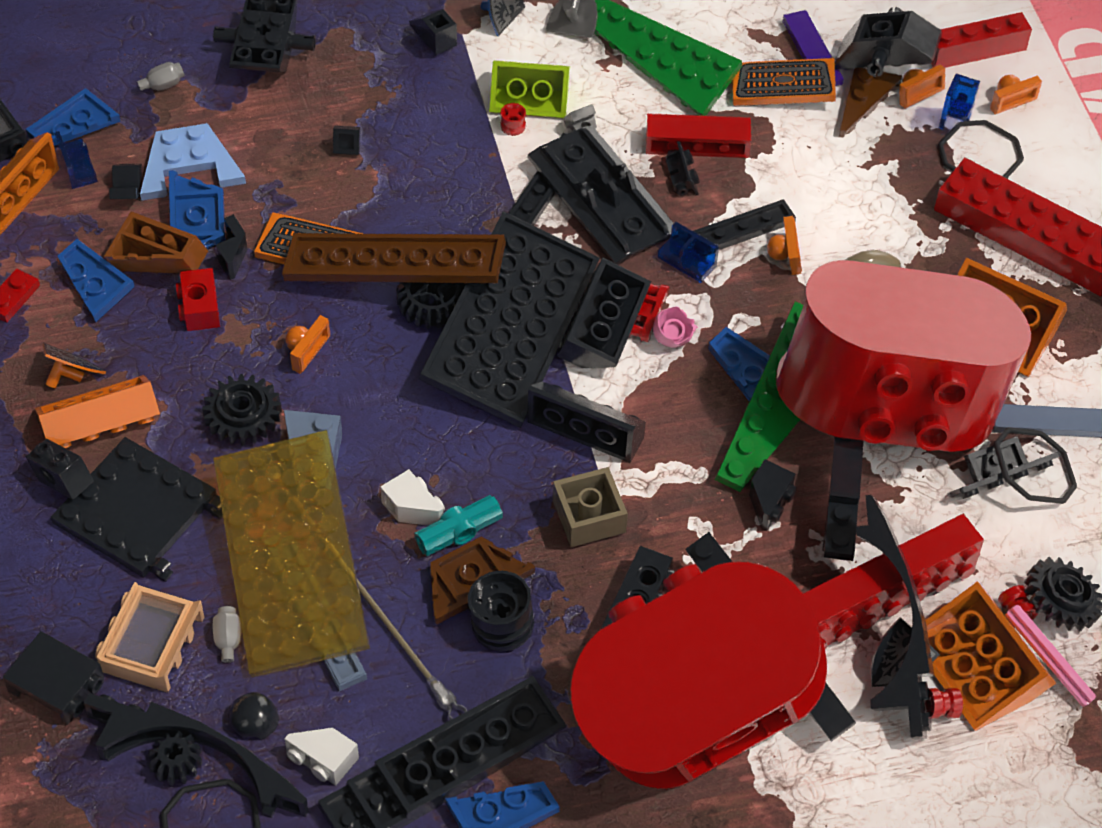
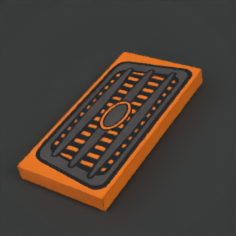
[733,58,836,106]
[254,212,363,265]

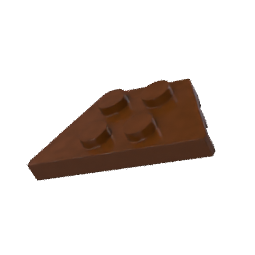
[430,536,535,625]

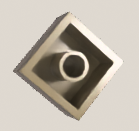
[553,467,628,547]

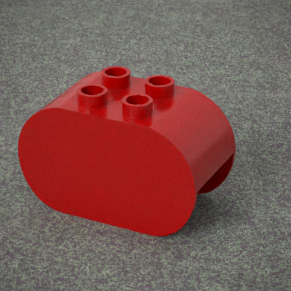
[776,260,1031,452]
[571,562,827,789]

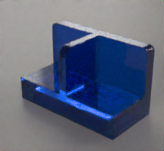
[939,73,980,130]
[54,131,98,189]
[658,222,719,283]

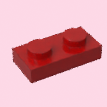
[0,268,40,323]

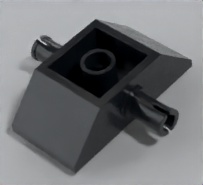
[213,0,316,72]
[835,7,942,77]

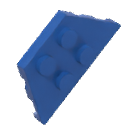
[169,170,226,249]

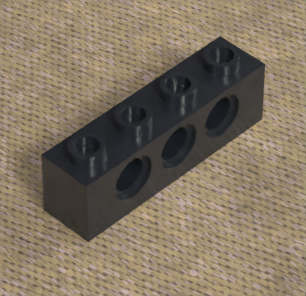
[600,546,676,630]

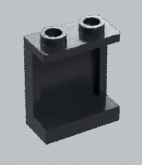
[3,631,104,725]

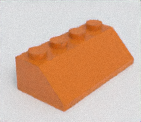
[0,132,59,235]
[35,375,160,448]

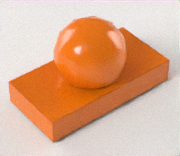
[899,65,946,108]
[990,75,1042,114]
[766,216,802,275]
[285,315,330,374]

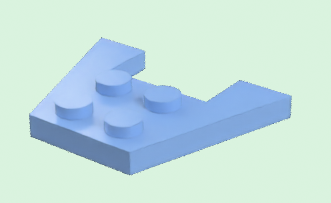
[140,123,246,201]

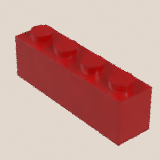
[931,12,1032,68]
[646,114,751,158]

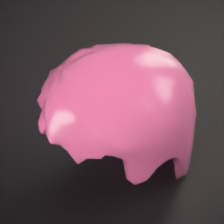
[652,306,698,348]

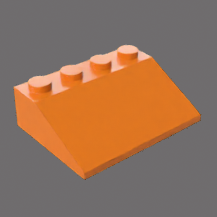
[957,257,1067,377]
[925,581,1056,731]

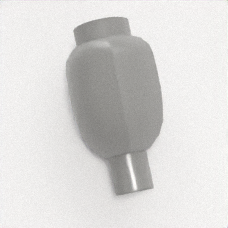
[137,62,184,91]
[213,606,242,663]

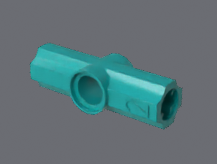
[414,495,503,556]

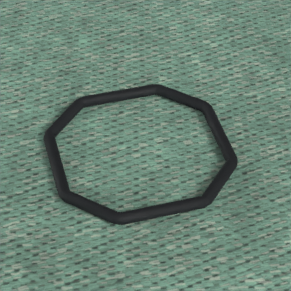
[938,120,1024,179]
[994,427,1077,504]
[161,779,261,828]

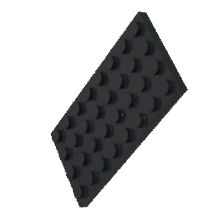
[419,211,600,428]

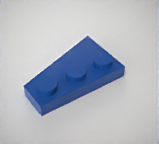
[25,88,121,146]
[58,239,135,322]
[708,327,770,401]
[445,781,559,828]

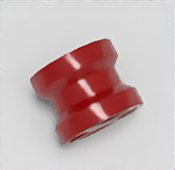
[500,103,526,136]

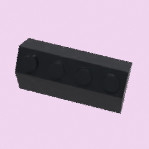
[557,258,652,368]
[528,381,646,463]

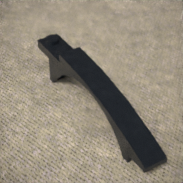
[822,436,863,561]
[856,495,934,739]
[685,532,856,742]
[84,693,309,818]

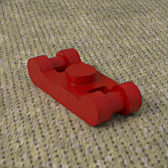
[629,284,670,343]

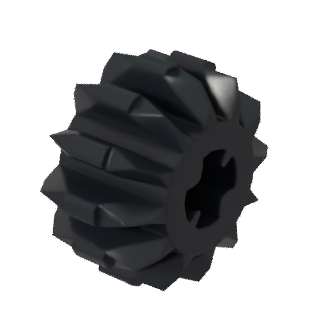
[148,730,202,786]

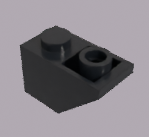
[409,9,457,55]
[749,459,797,531]

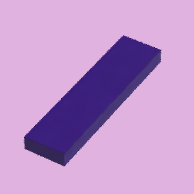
[782,10,844,87]

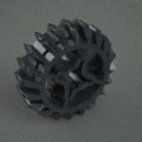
[396,282,466,330]

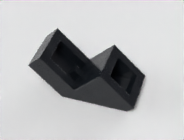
[109,163,142,199]
[216,214,248,280]

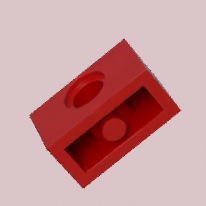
[176,268,220,331]

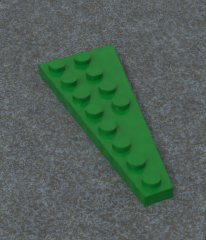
[594,0,742,116]
[714,301,803,492]

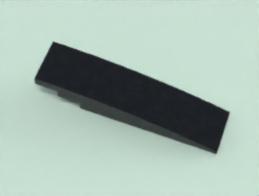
[318,676,566,828]

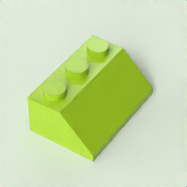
[489,60,571,118]

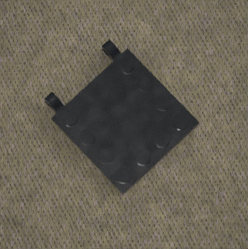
[51,437,228,581]

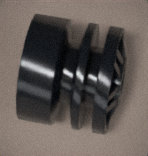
[468,570,534,652]

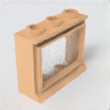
[95,582,204,693]

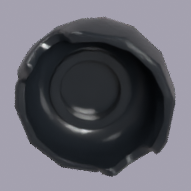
[228,692,280,740]

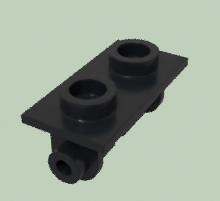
[665,141,700,196]

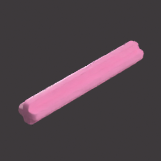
[1005,605,1096,707]

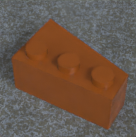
[104,211,208,273]

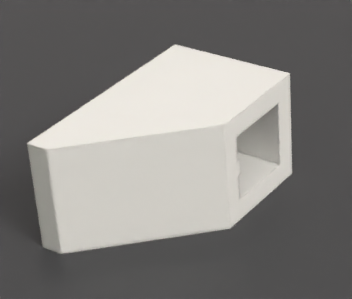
[381,469,445,526]
[284,728,359,786]

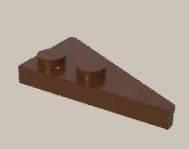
[839,68,903,138]

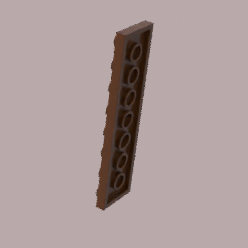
[282,233,506,283]

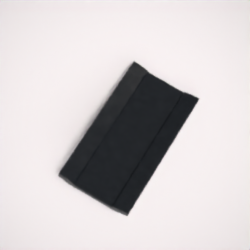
[527,125,681,265]

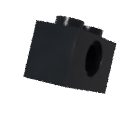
[25,439,94,500]

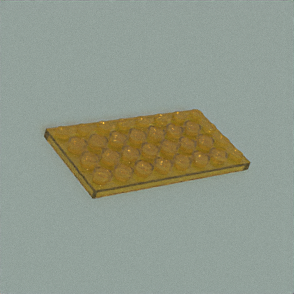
[213,430,370,678]

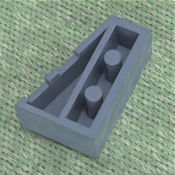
[284,410,342,506]

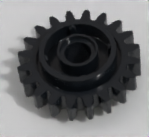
[202,374,282,445]
[1024,557,1102,632]

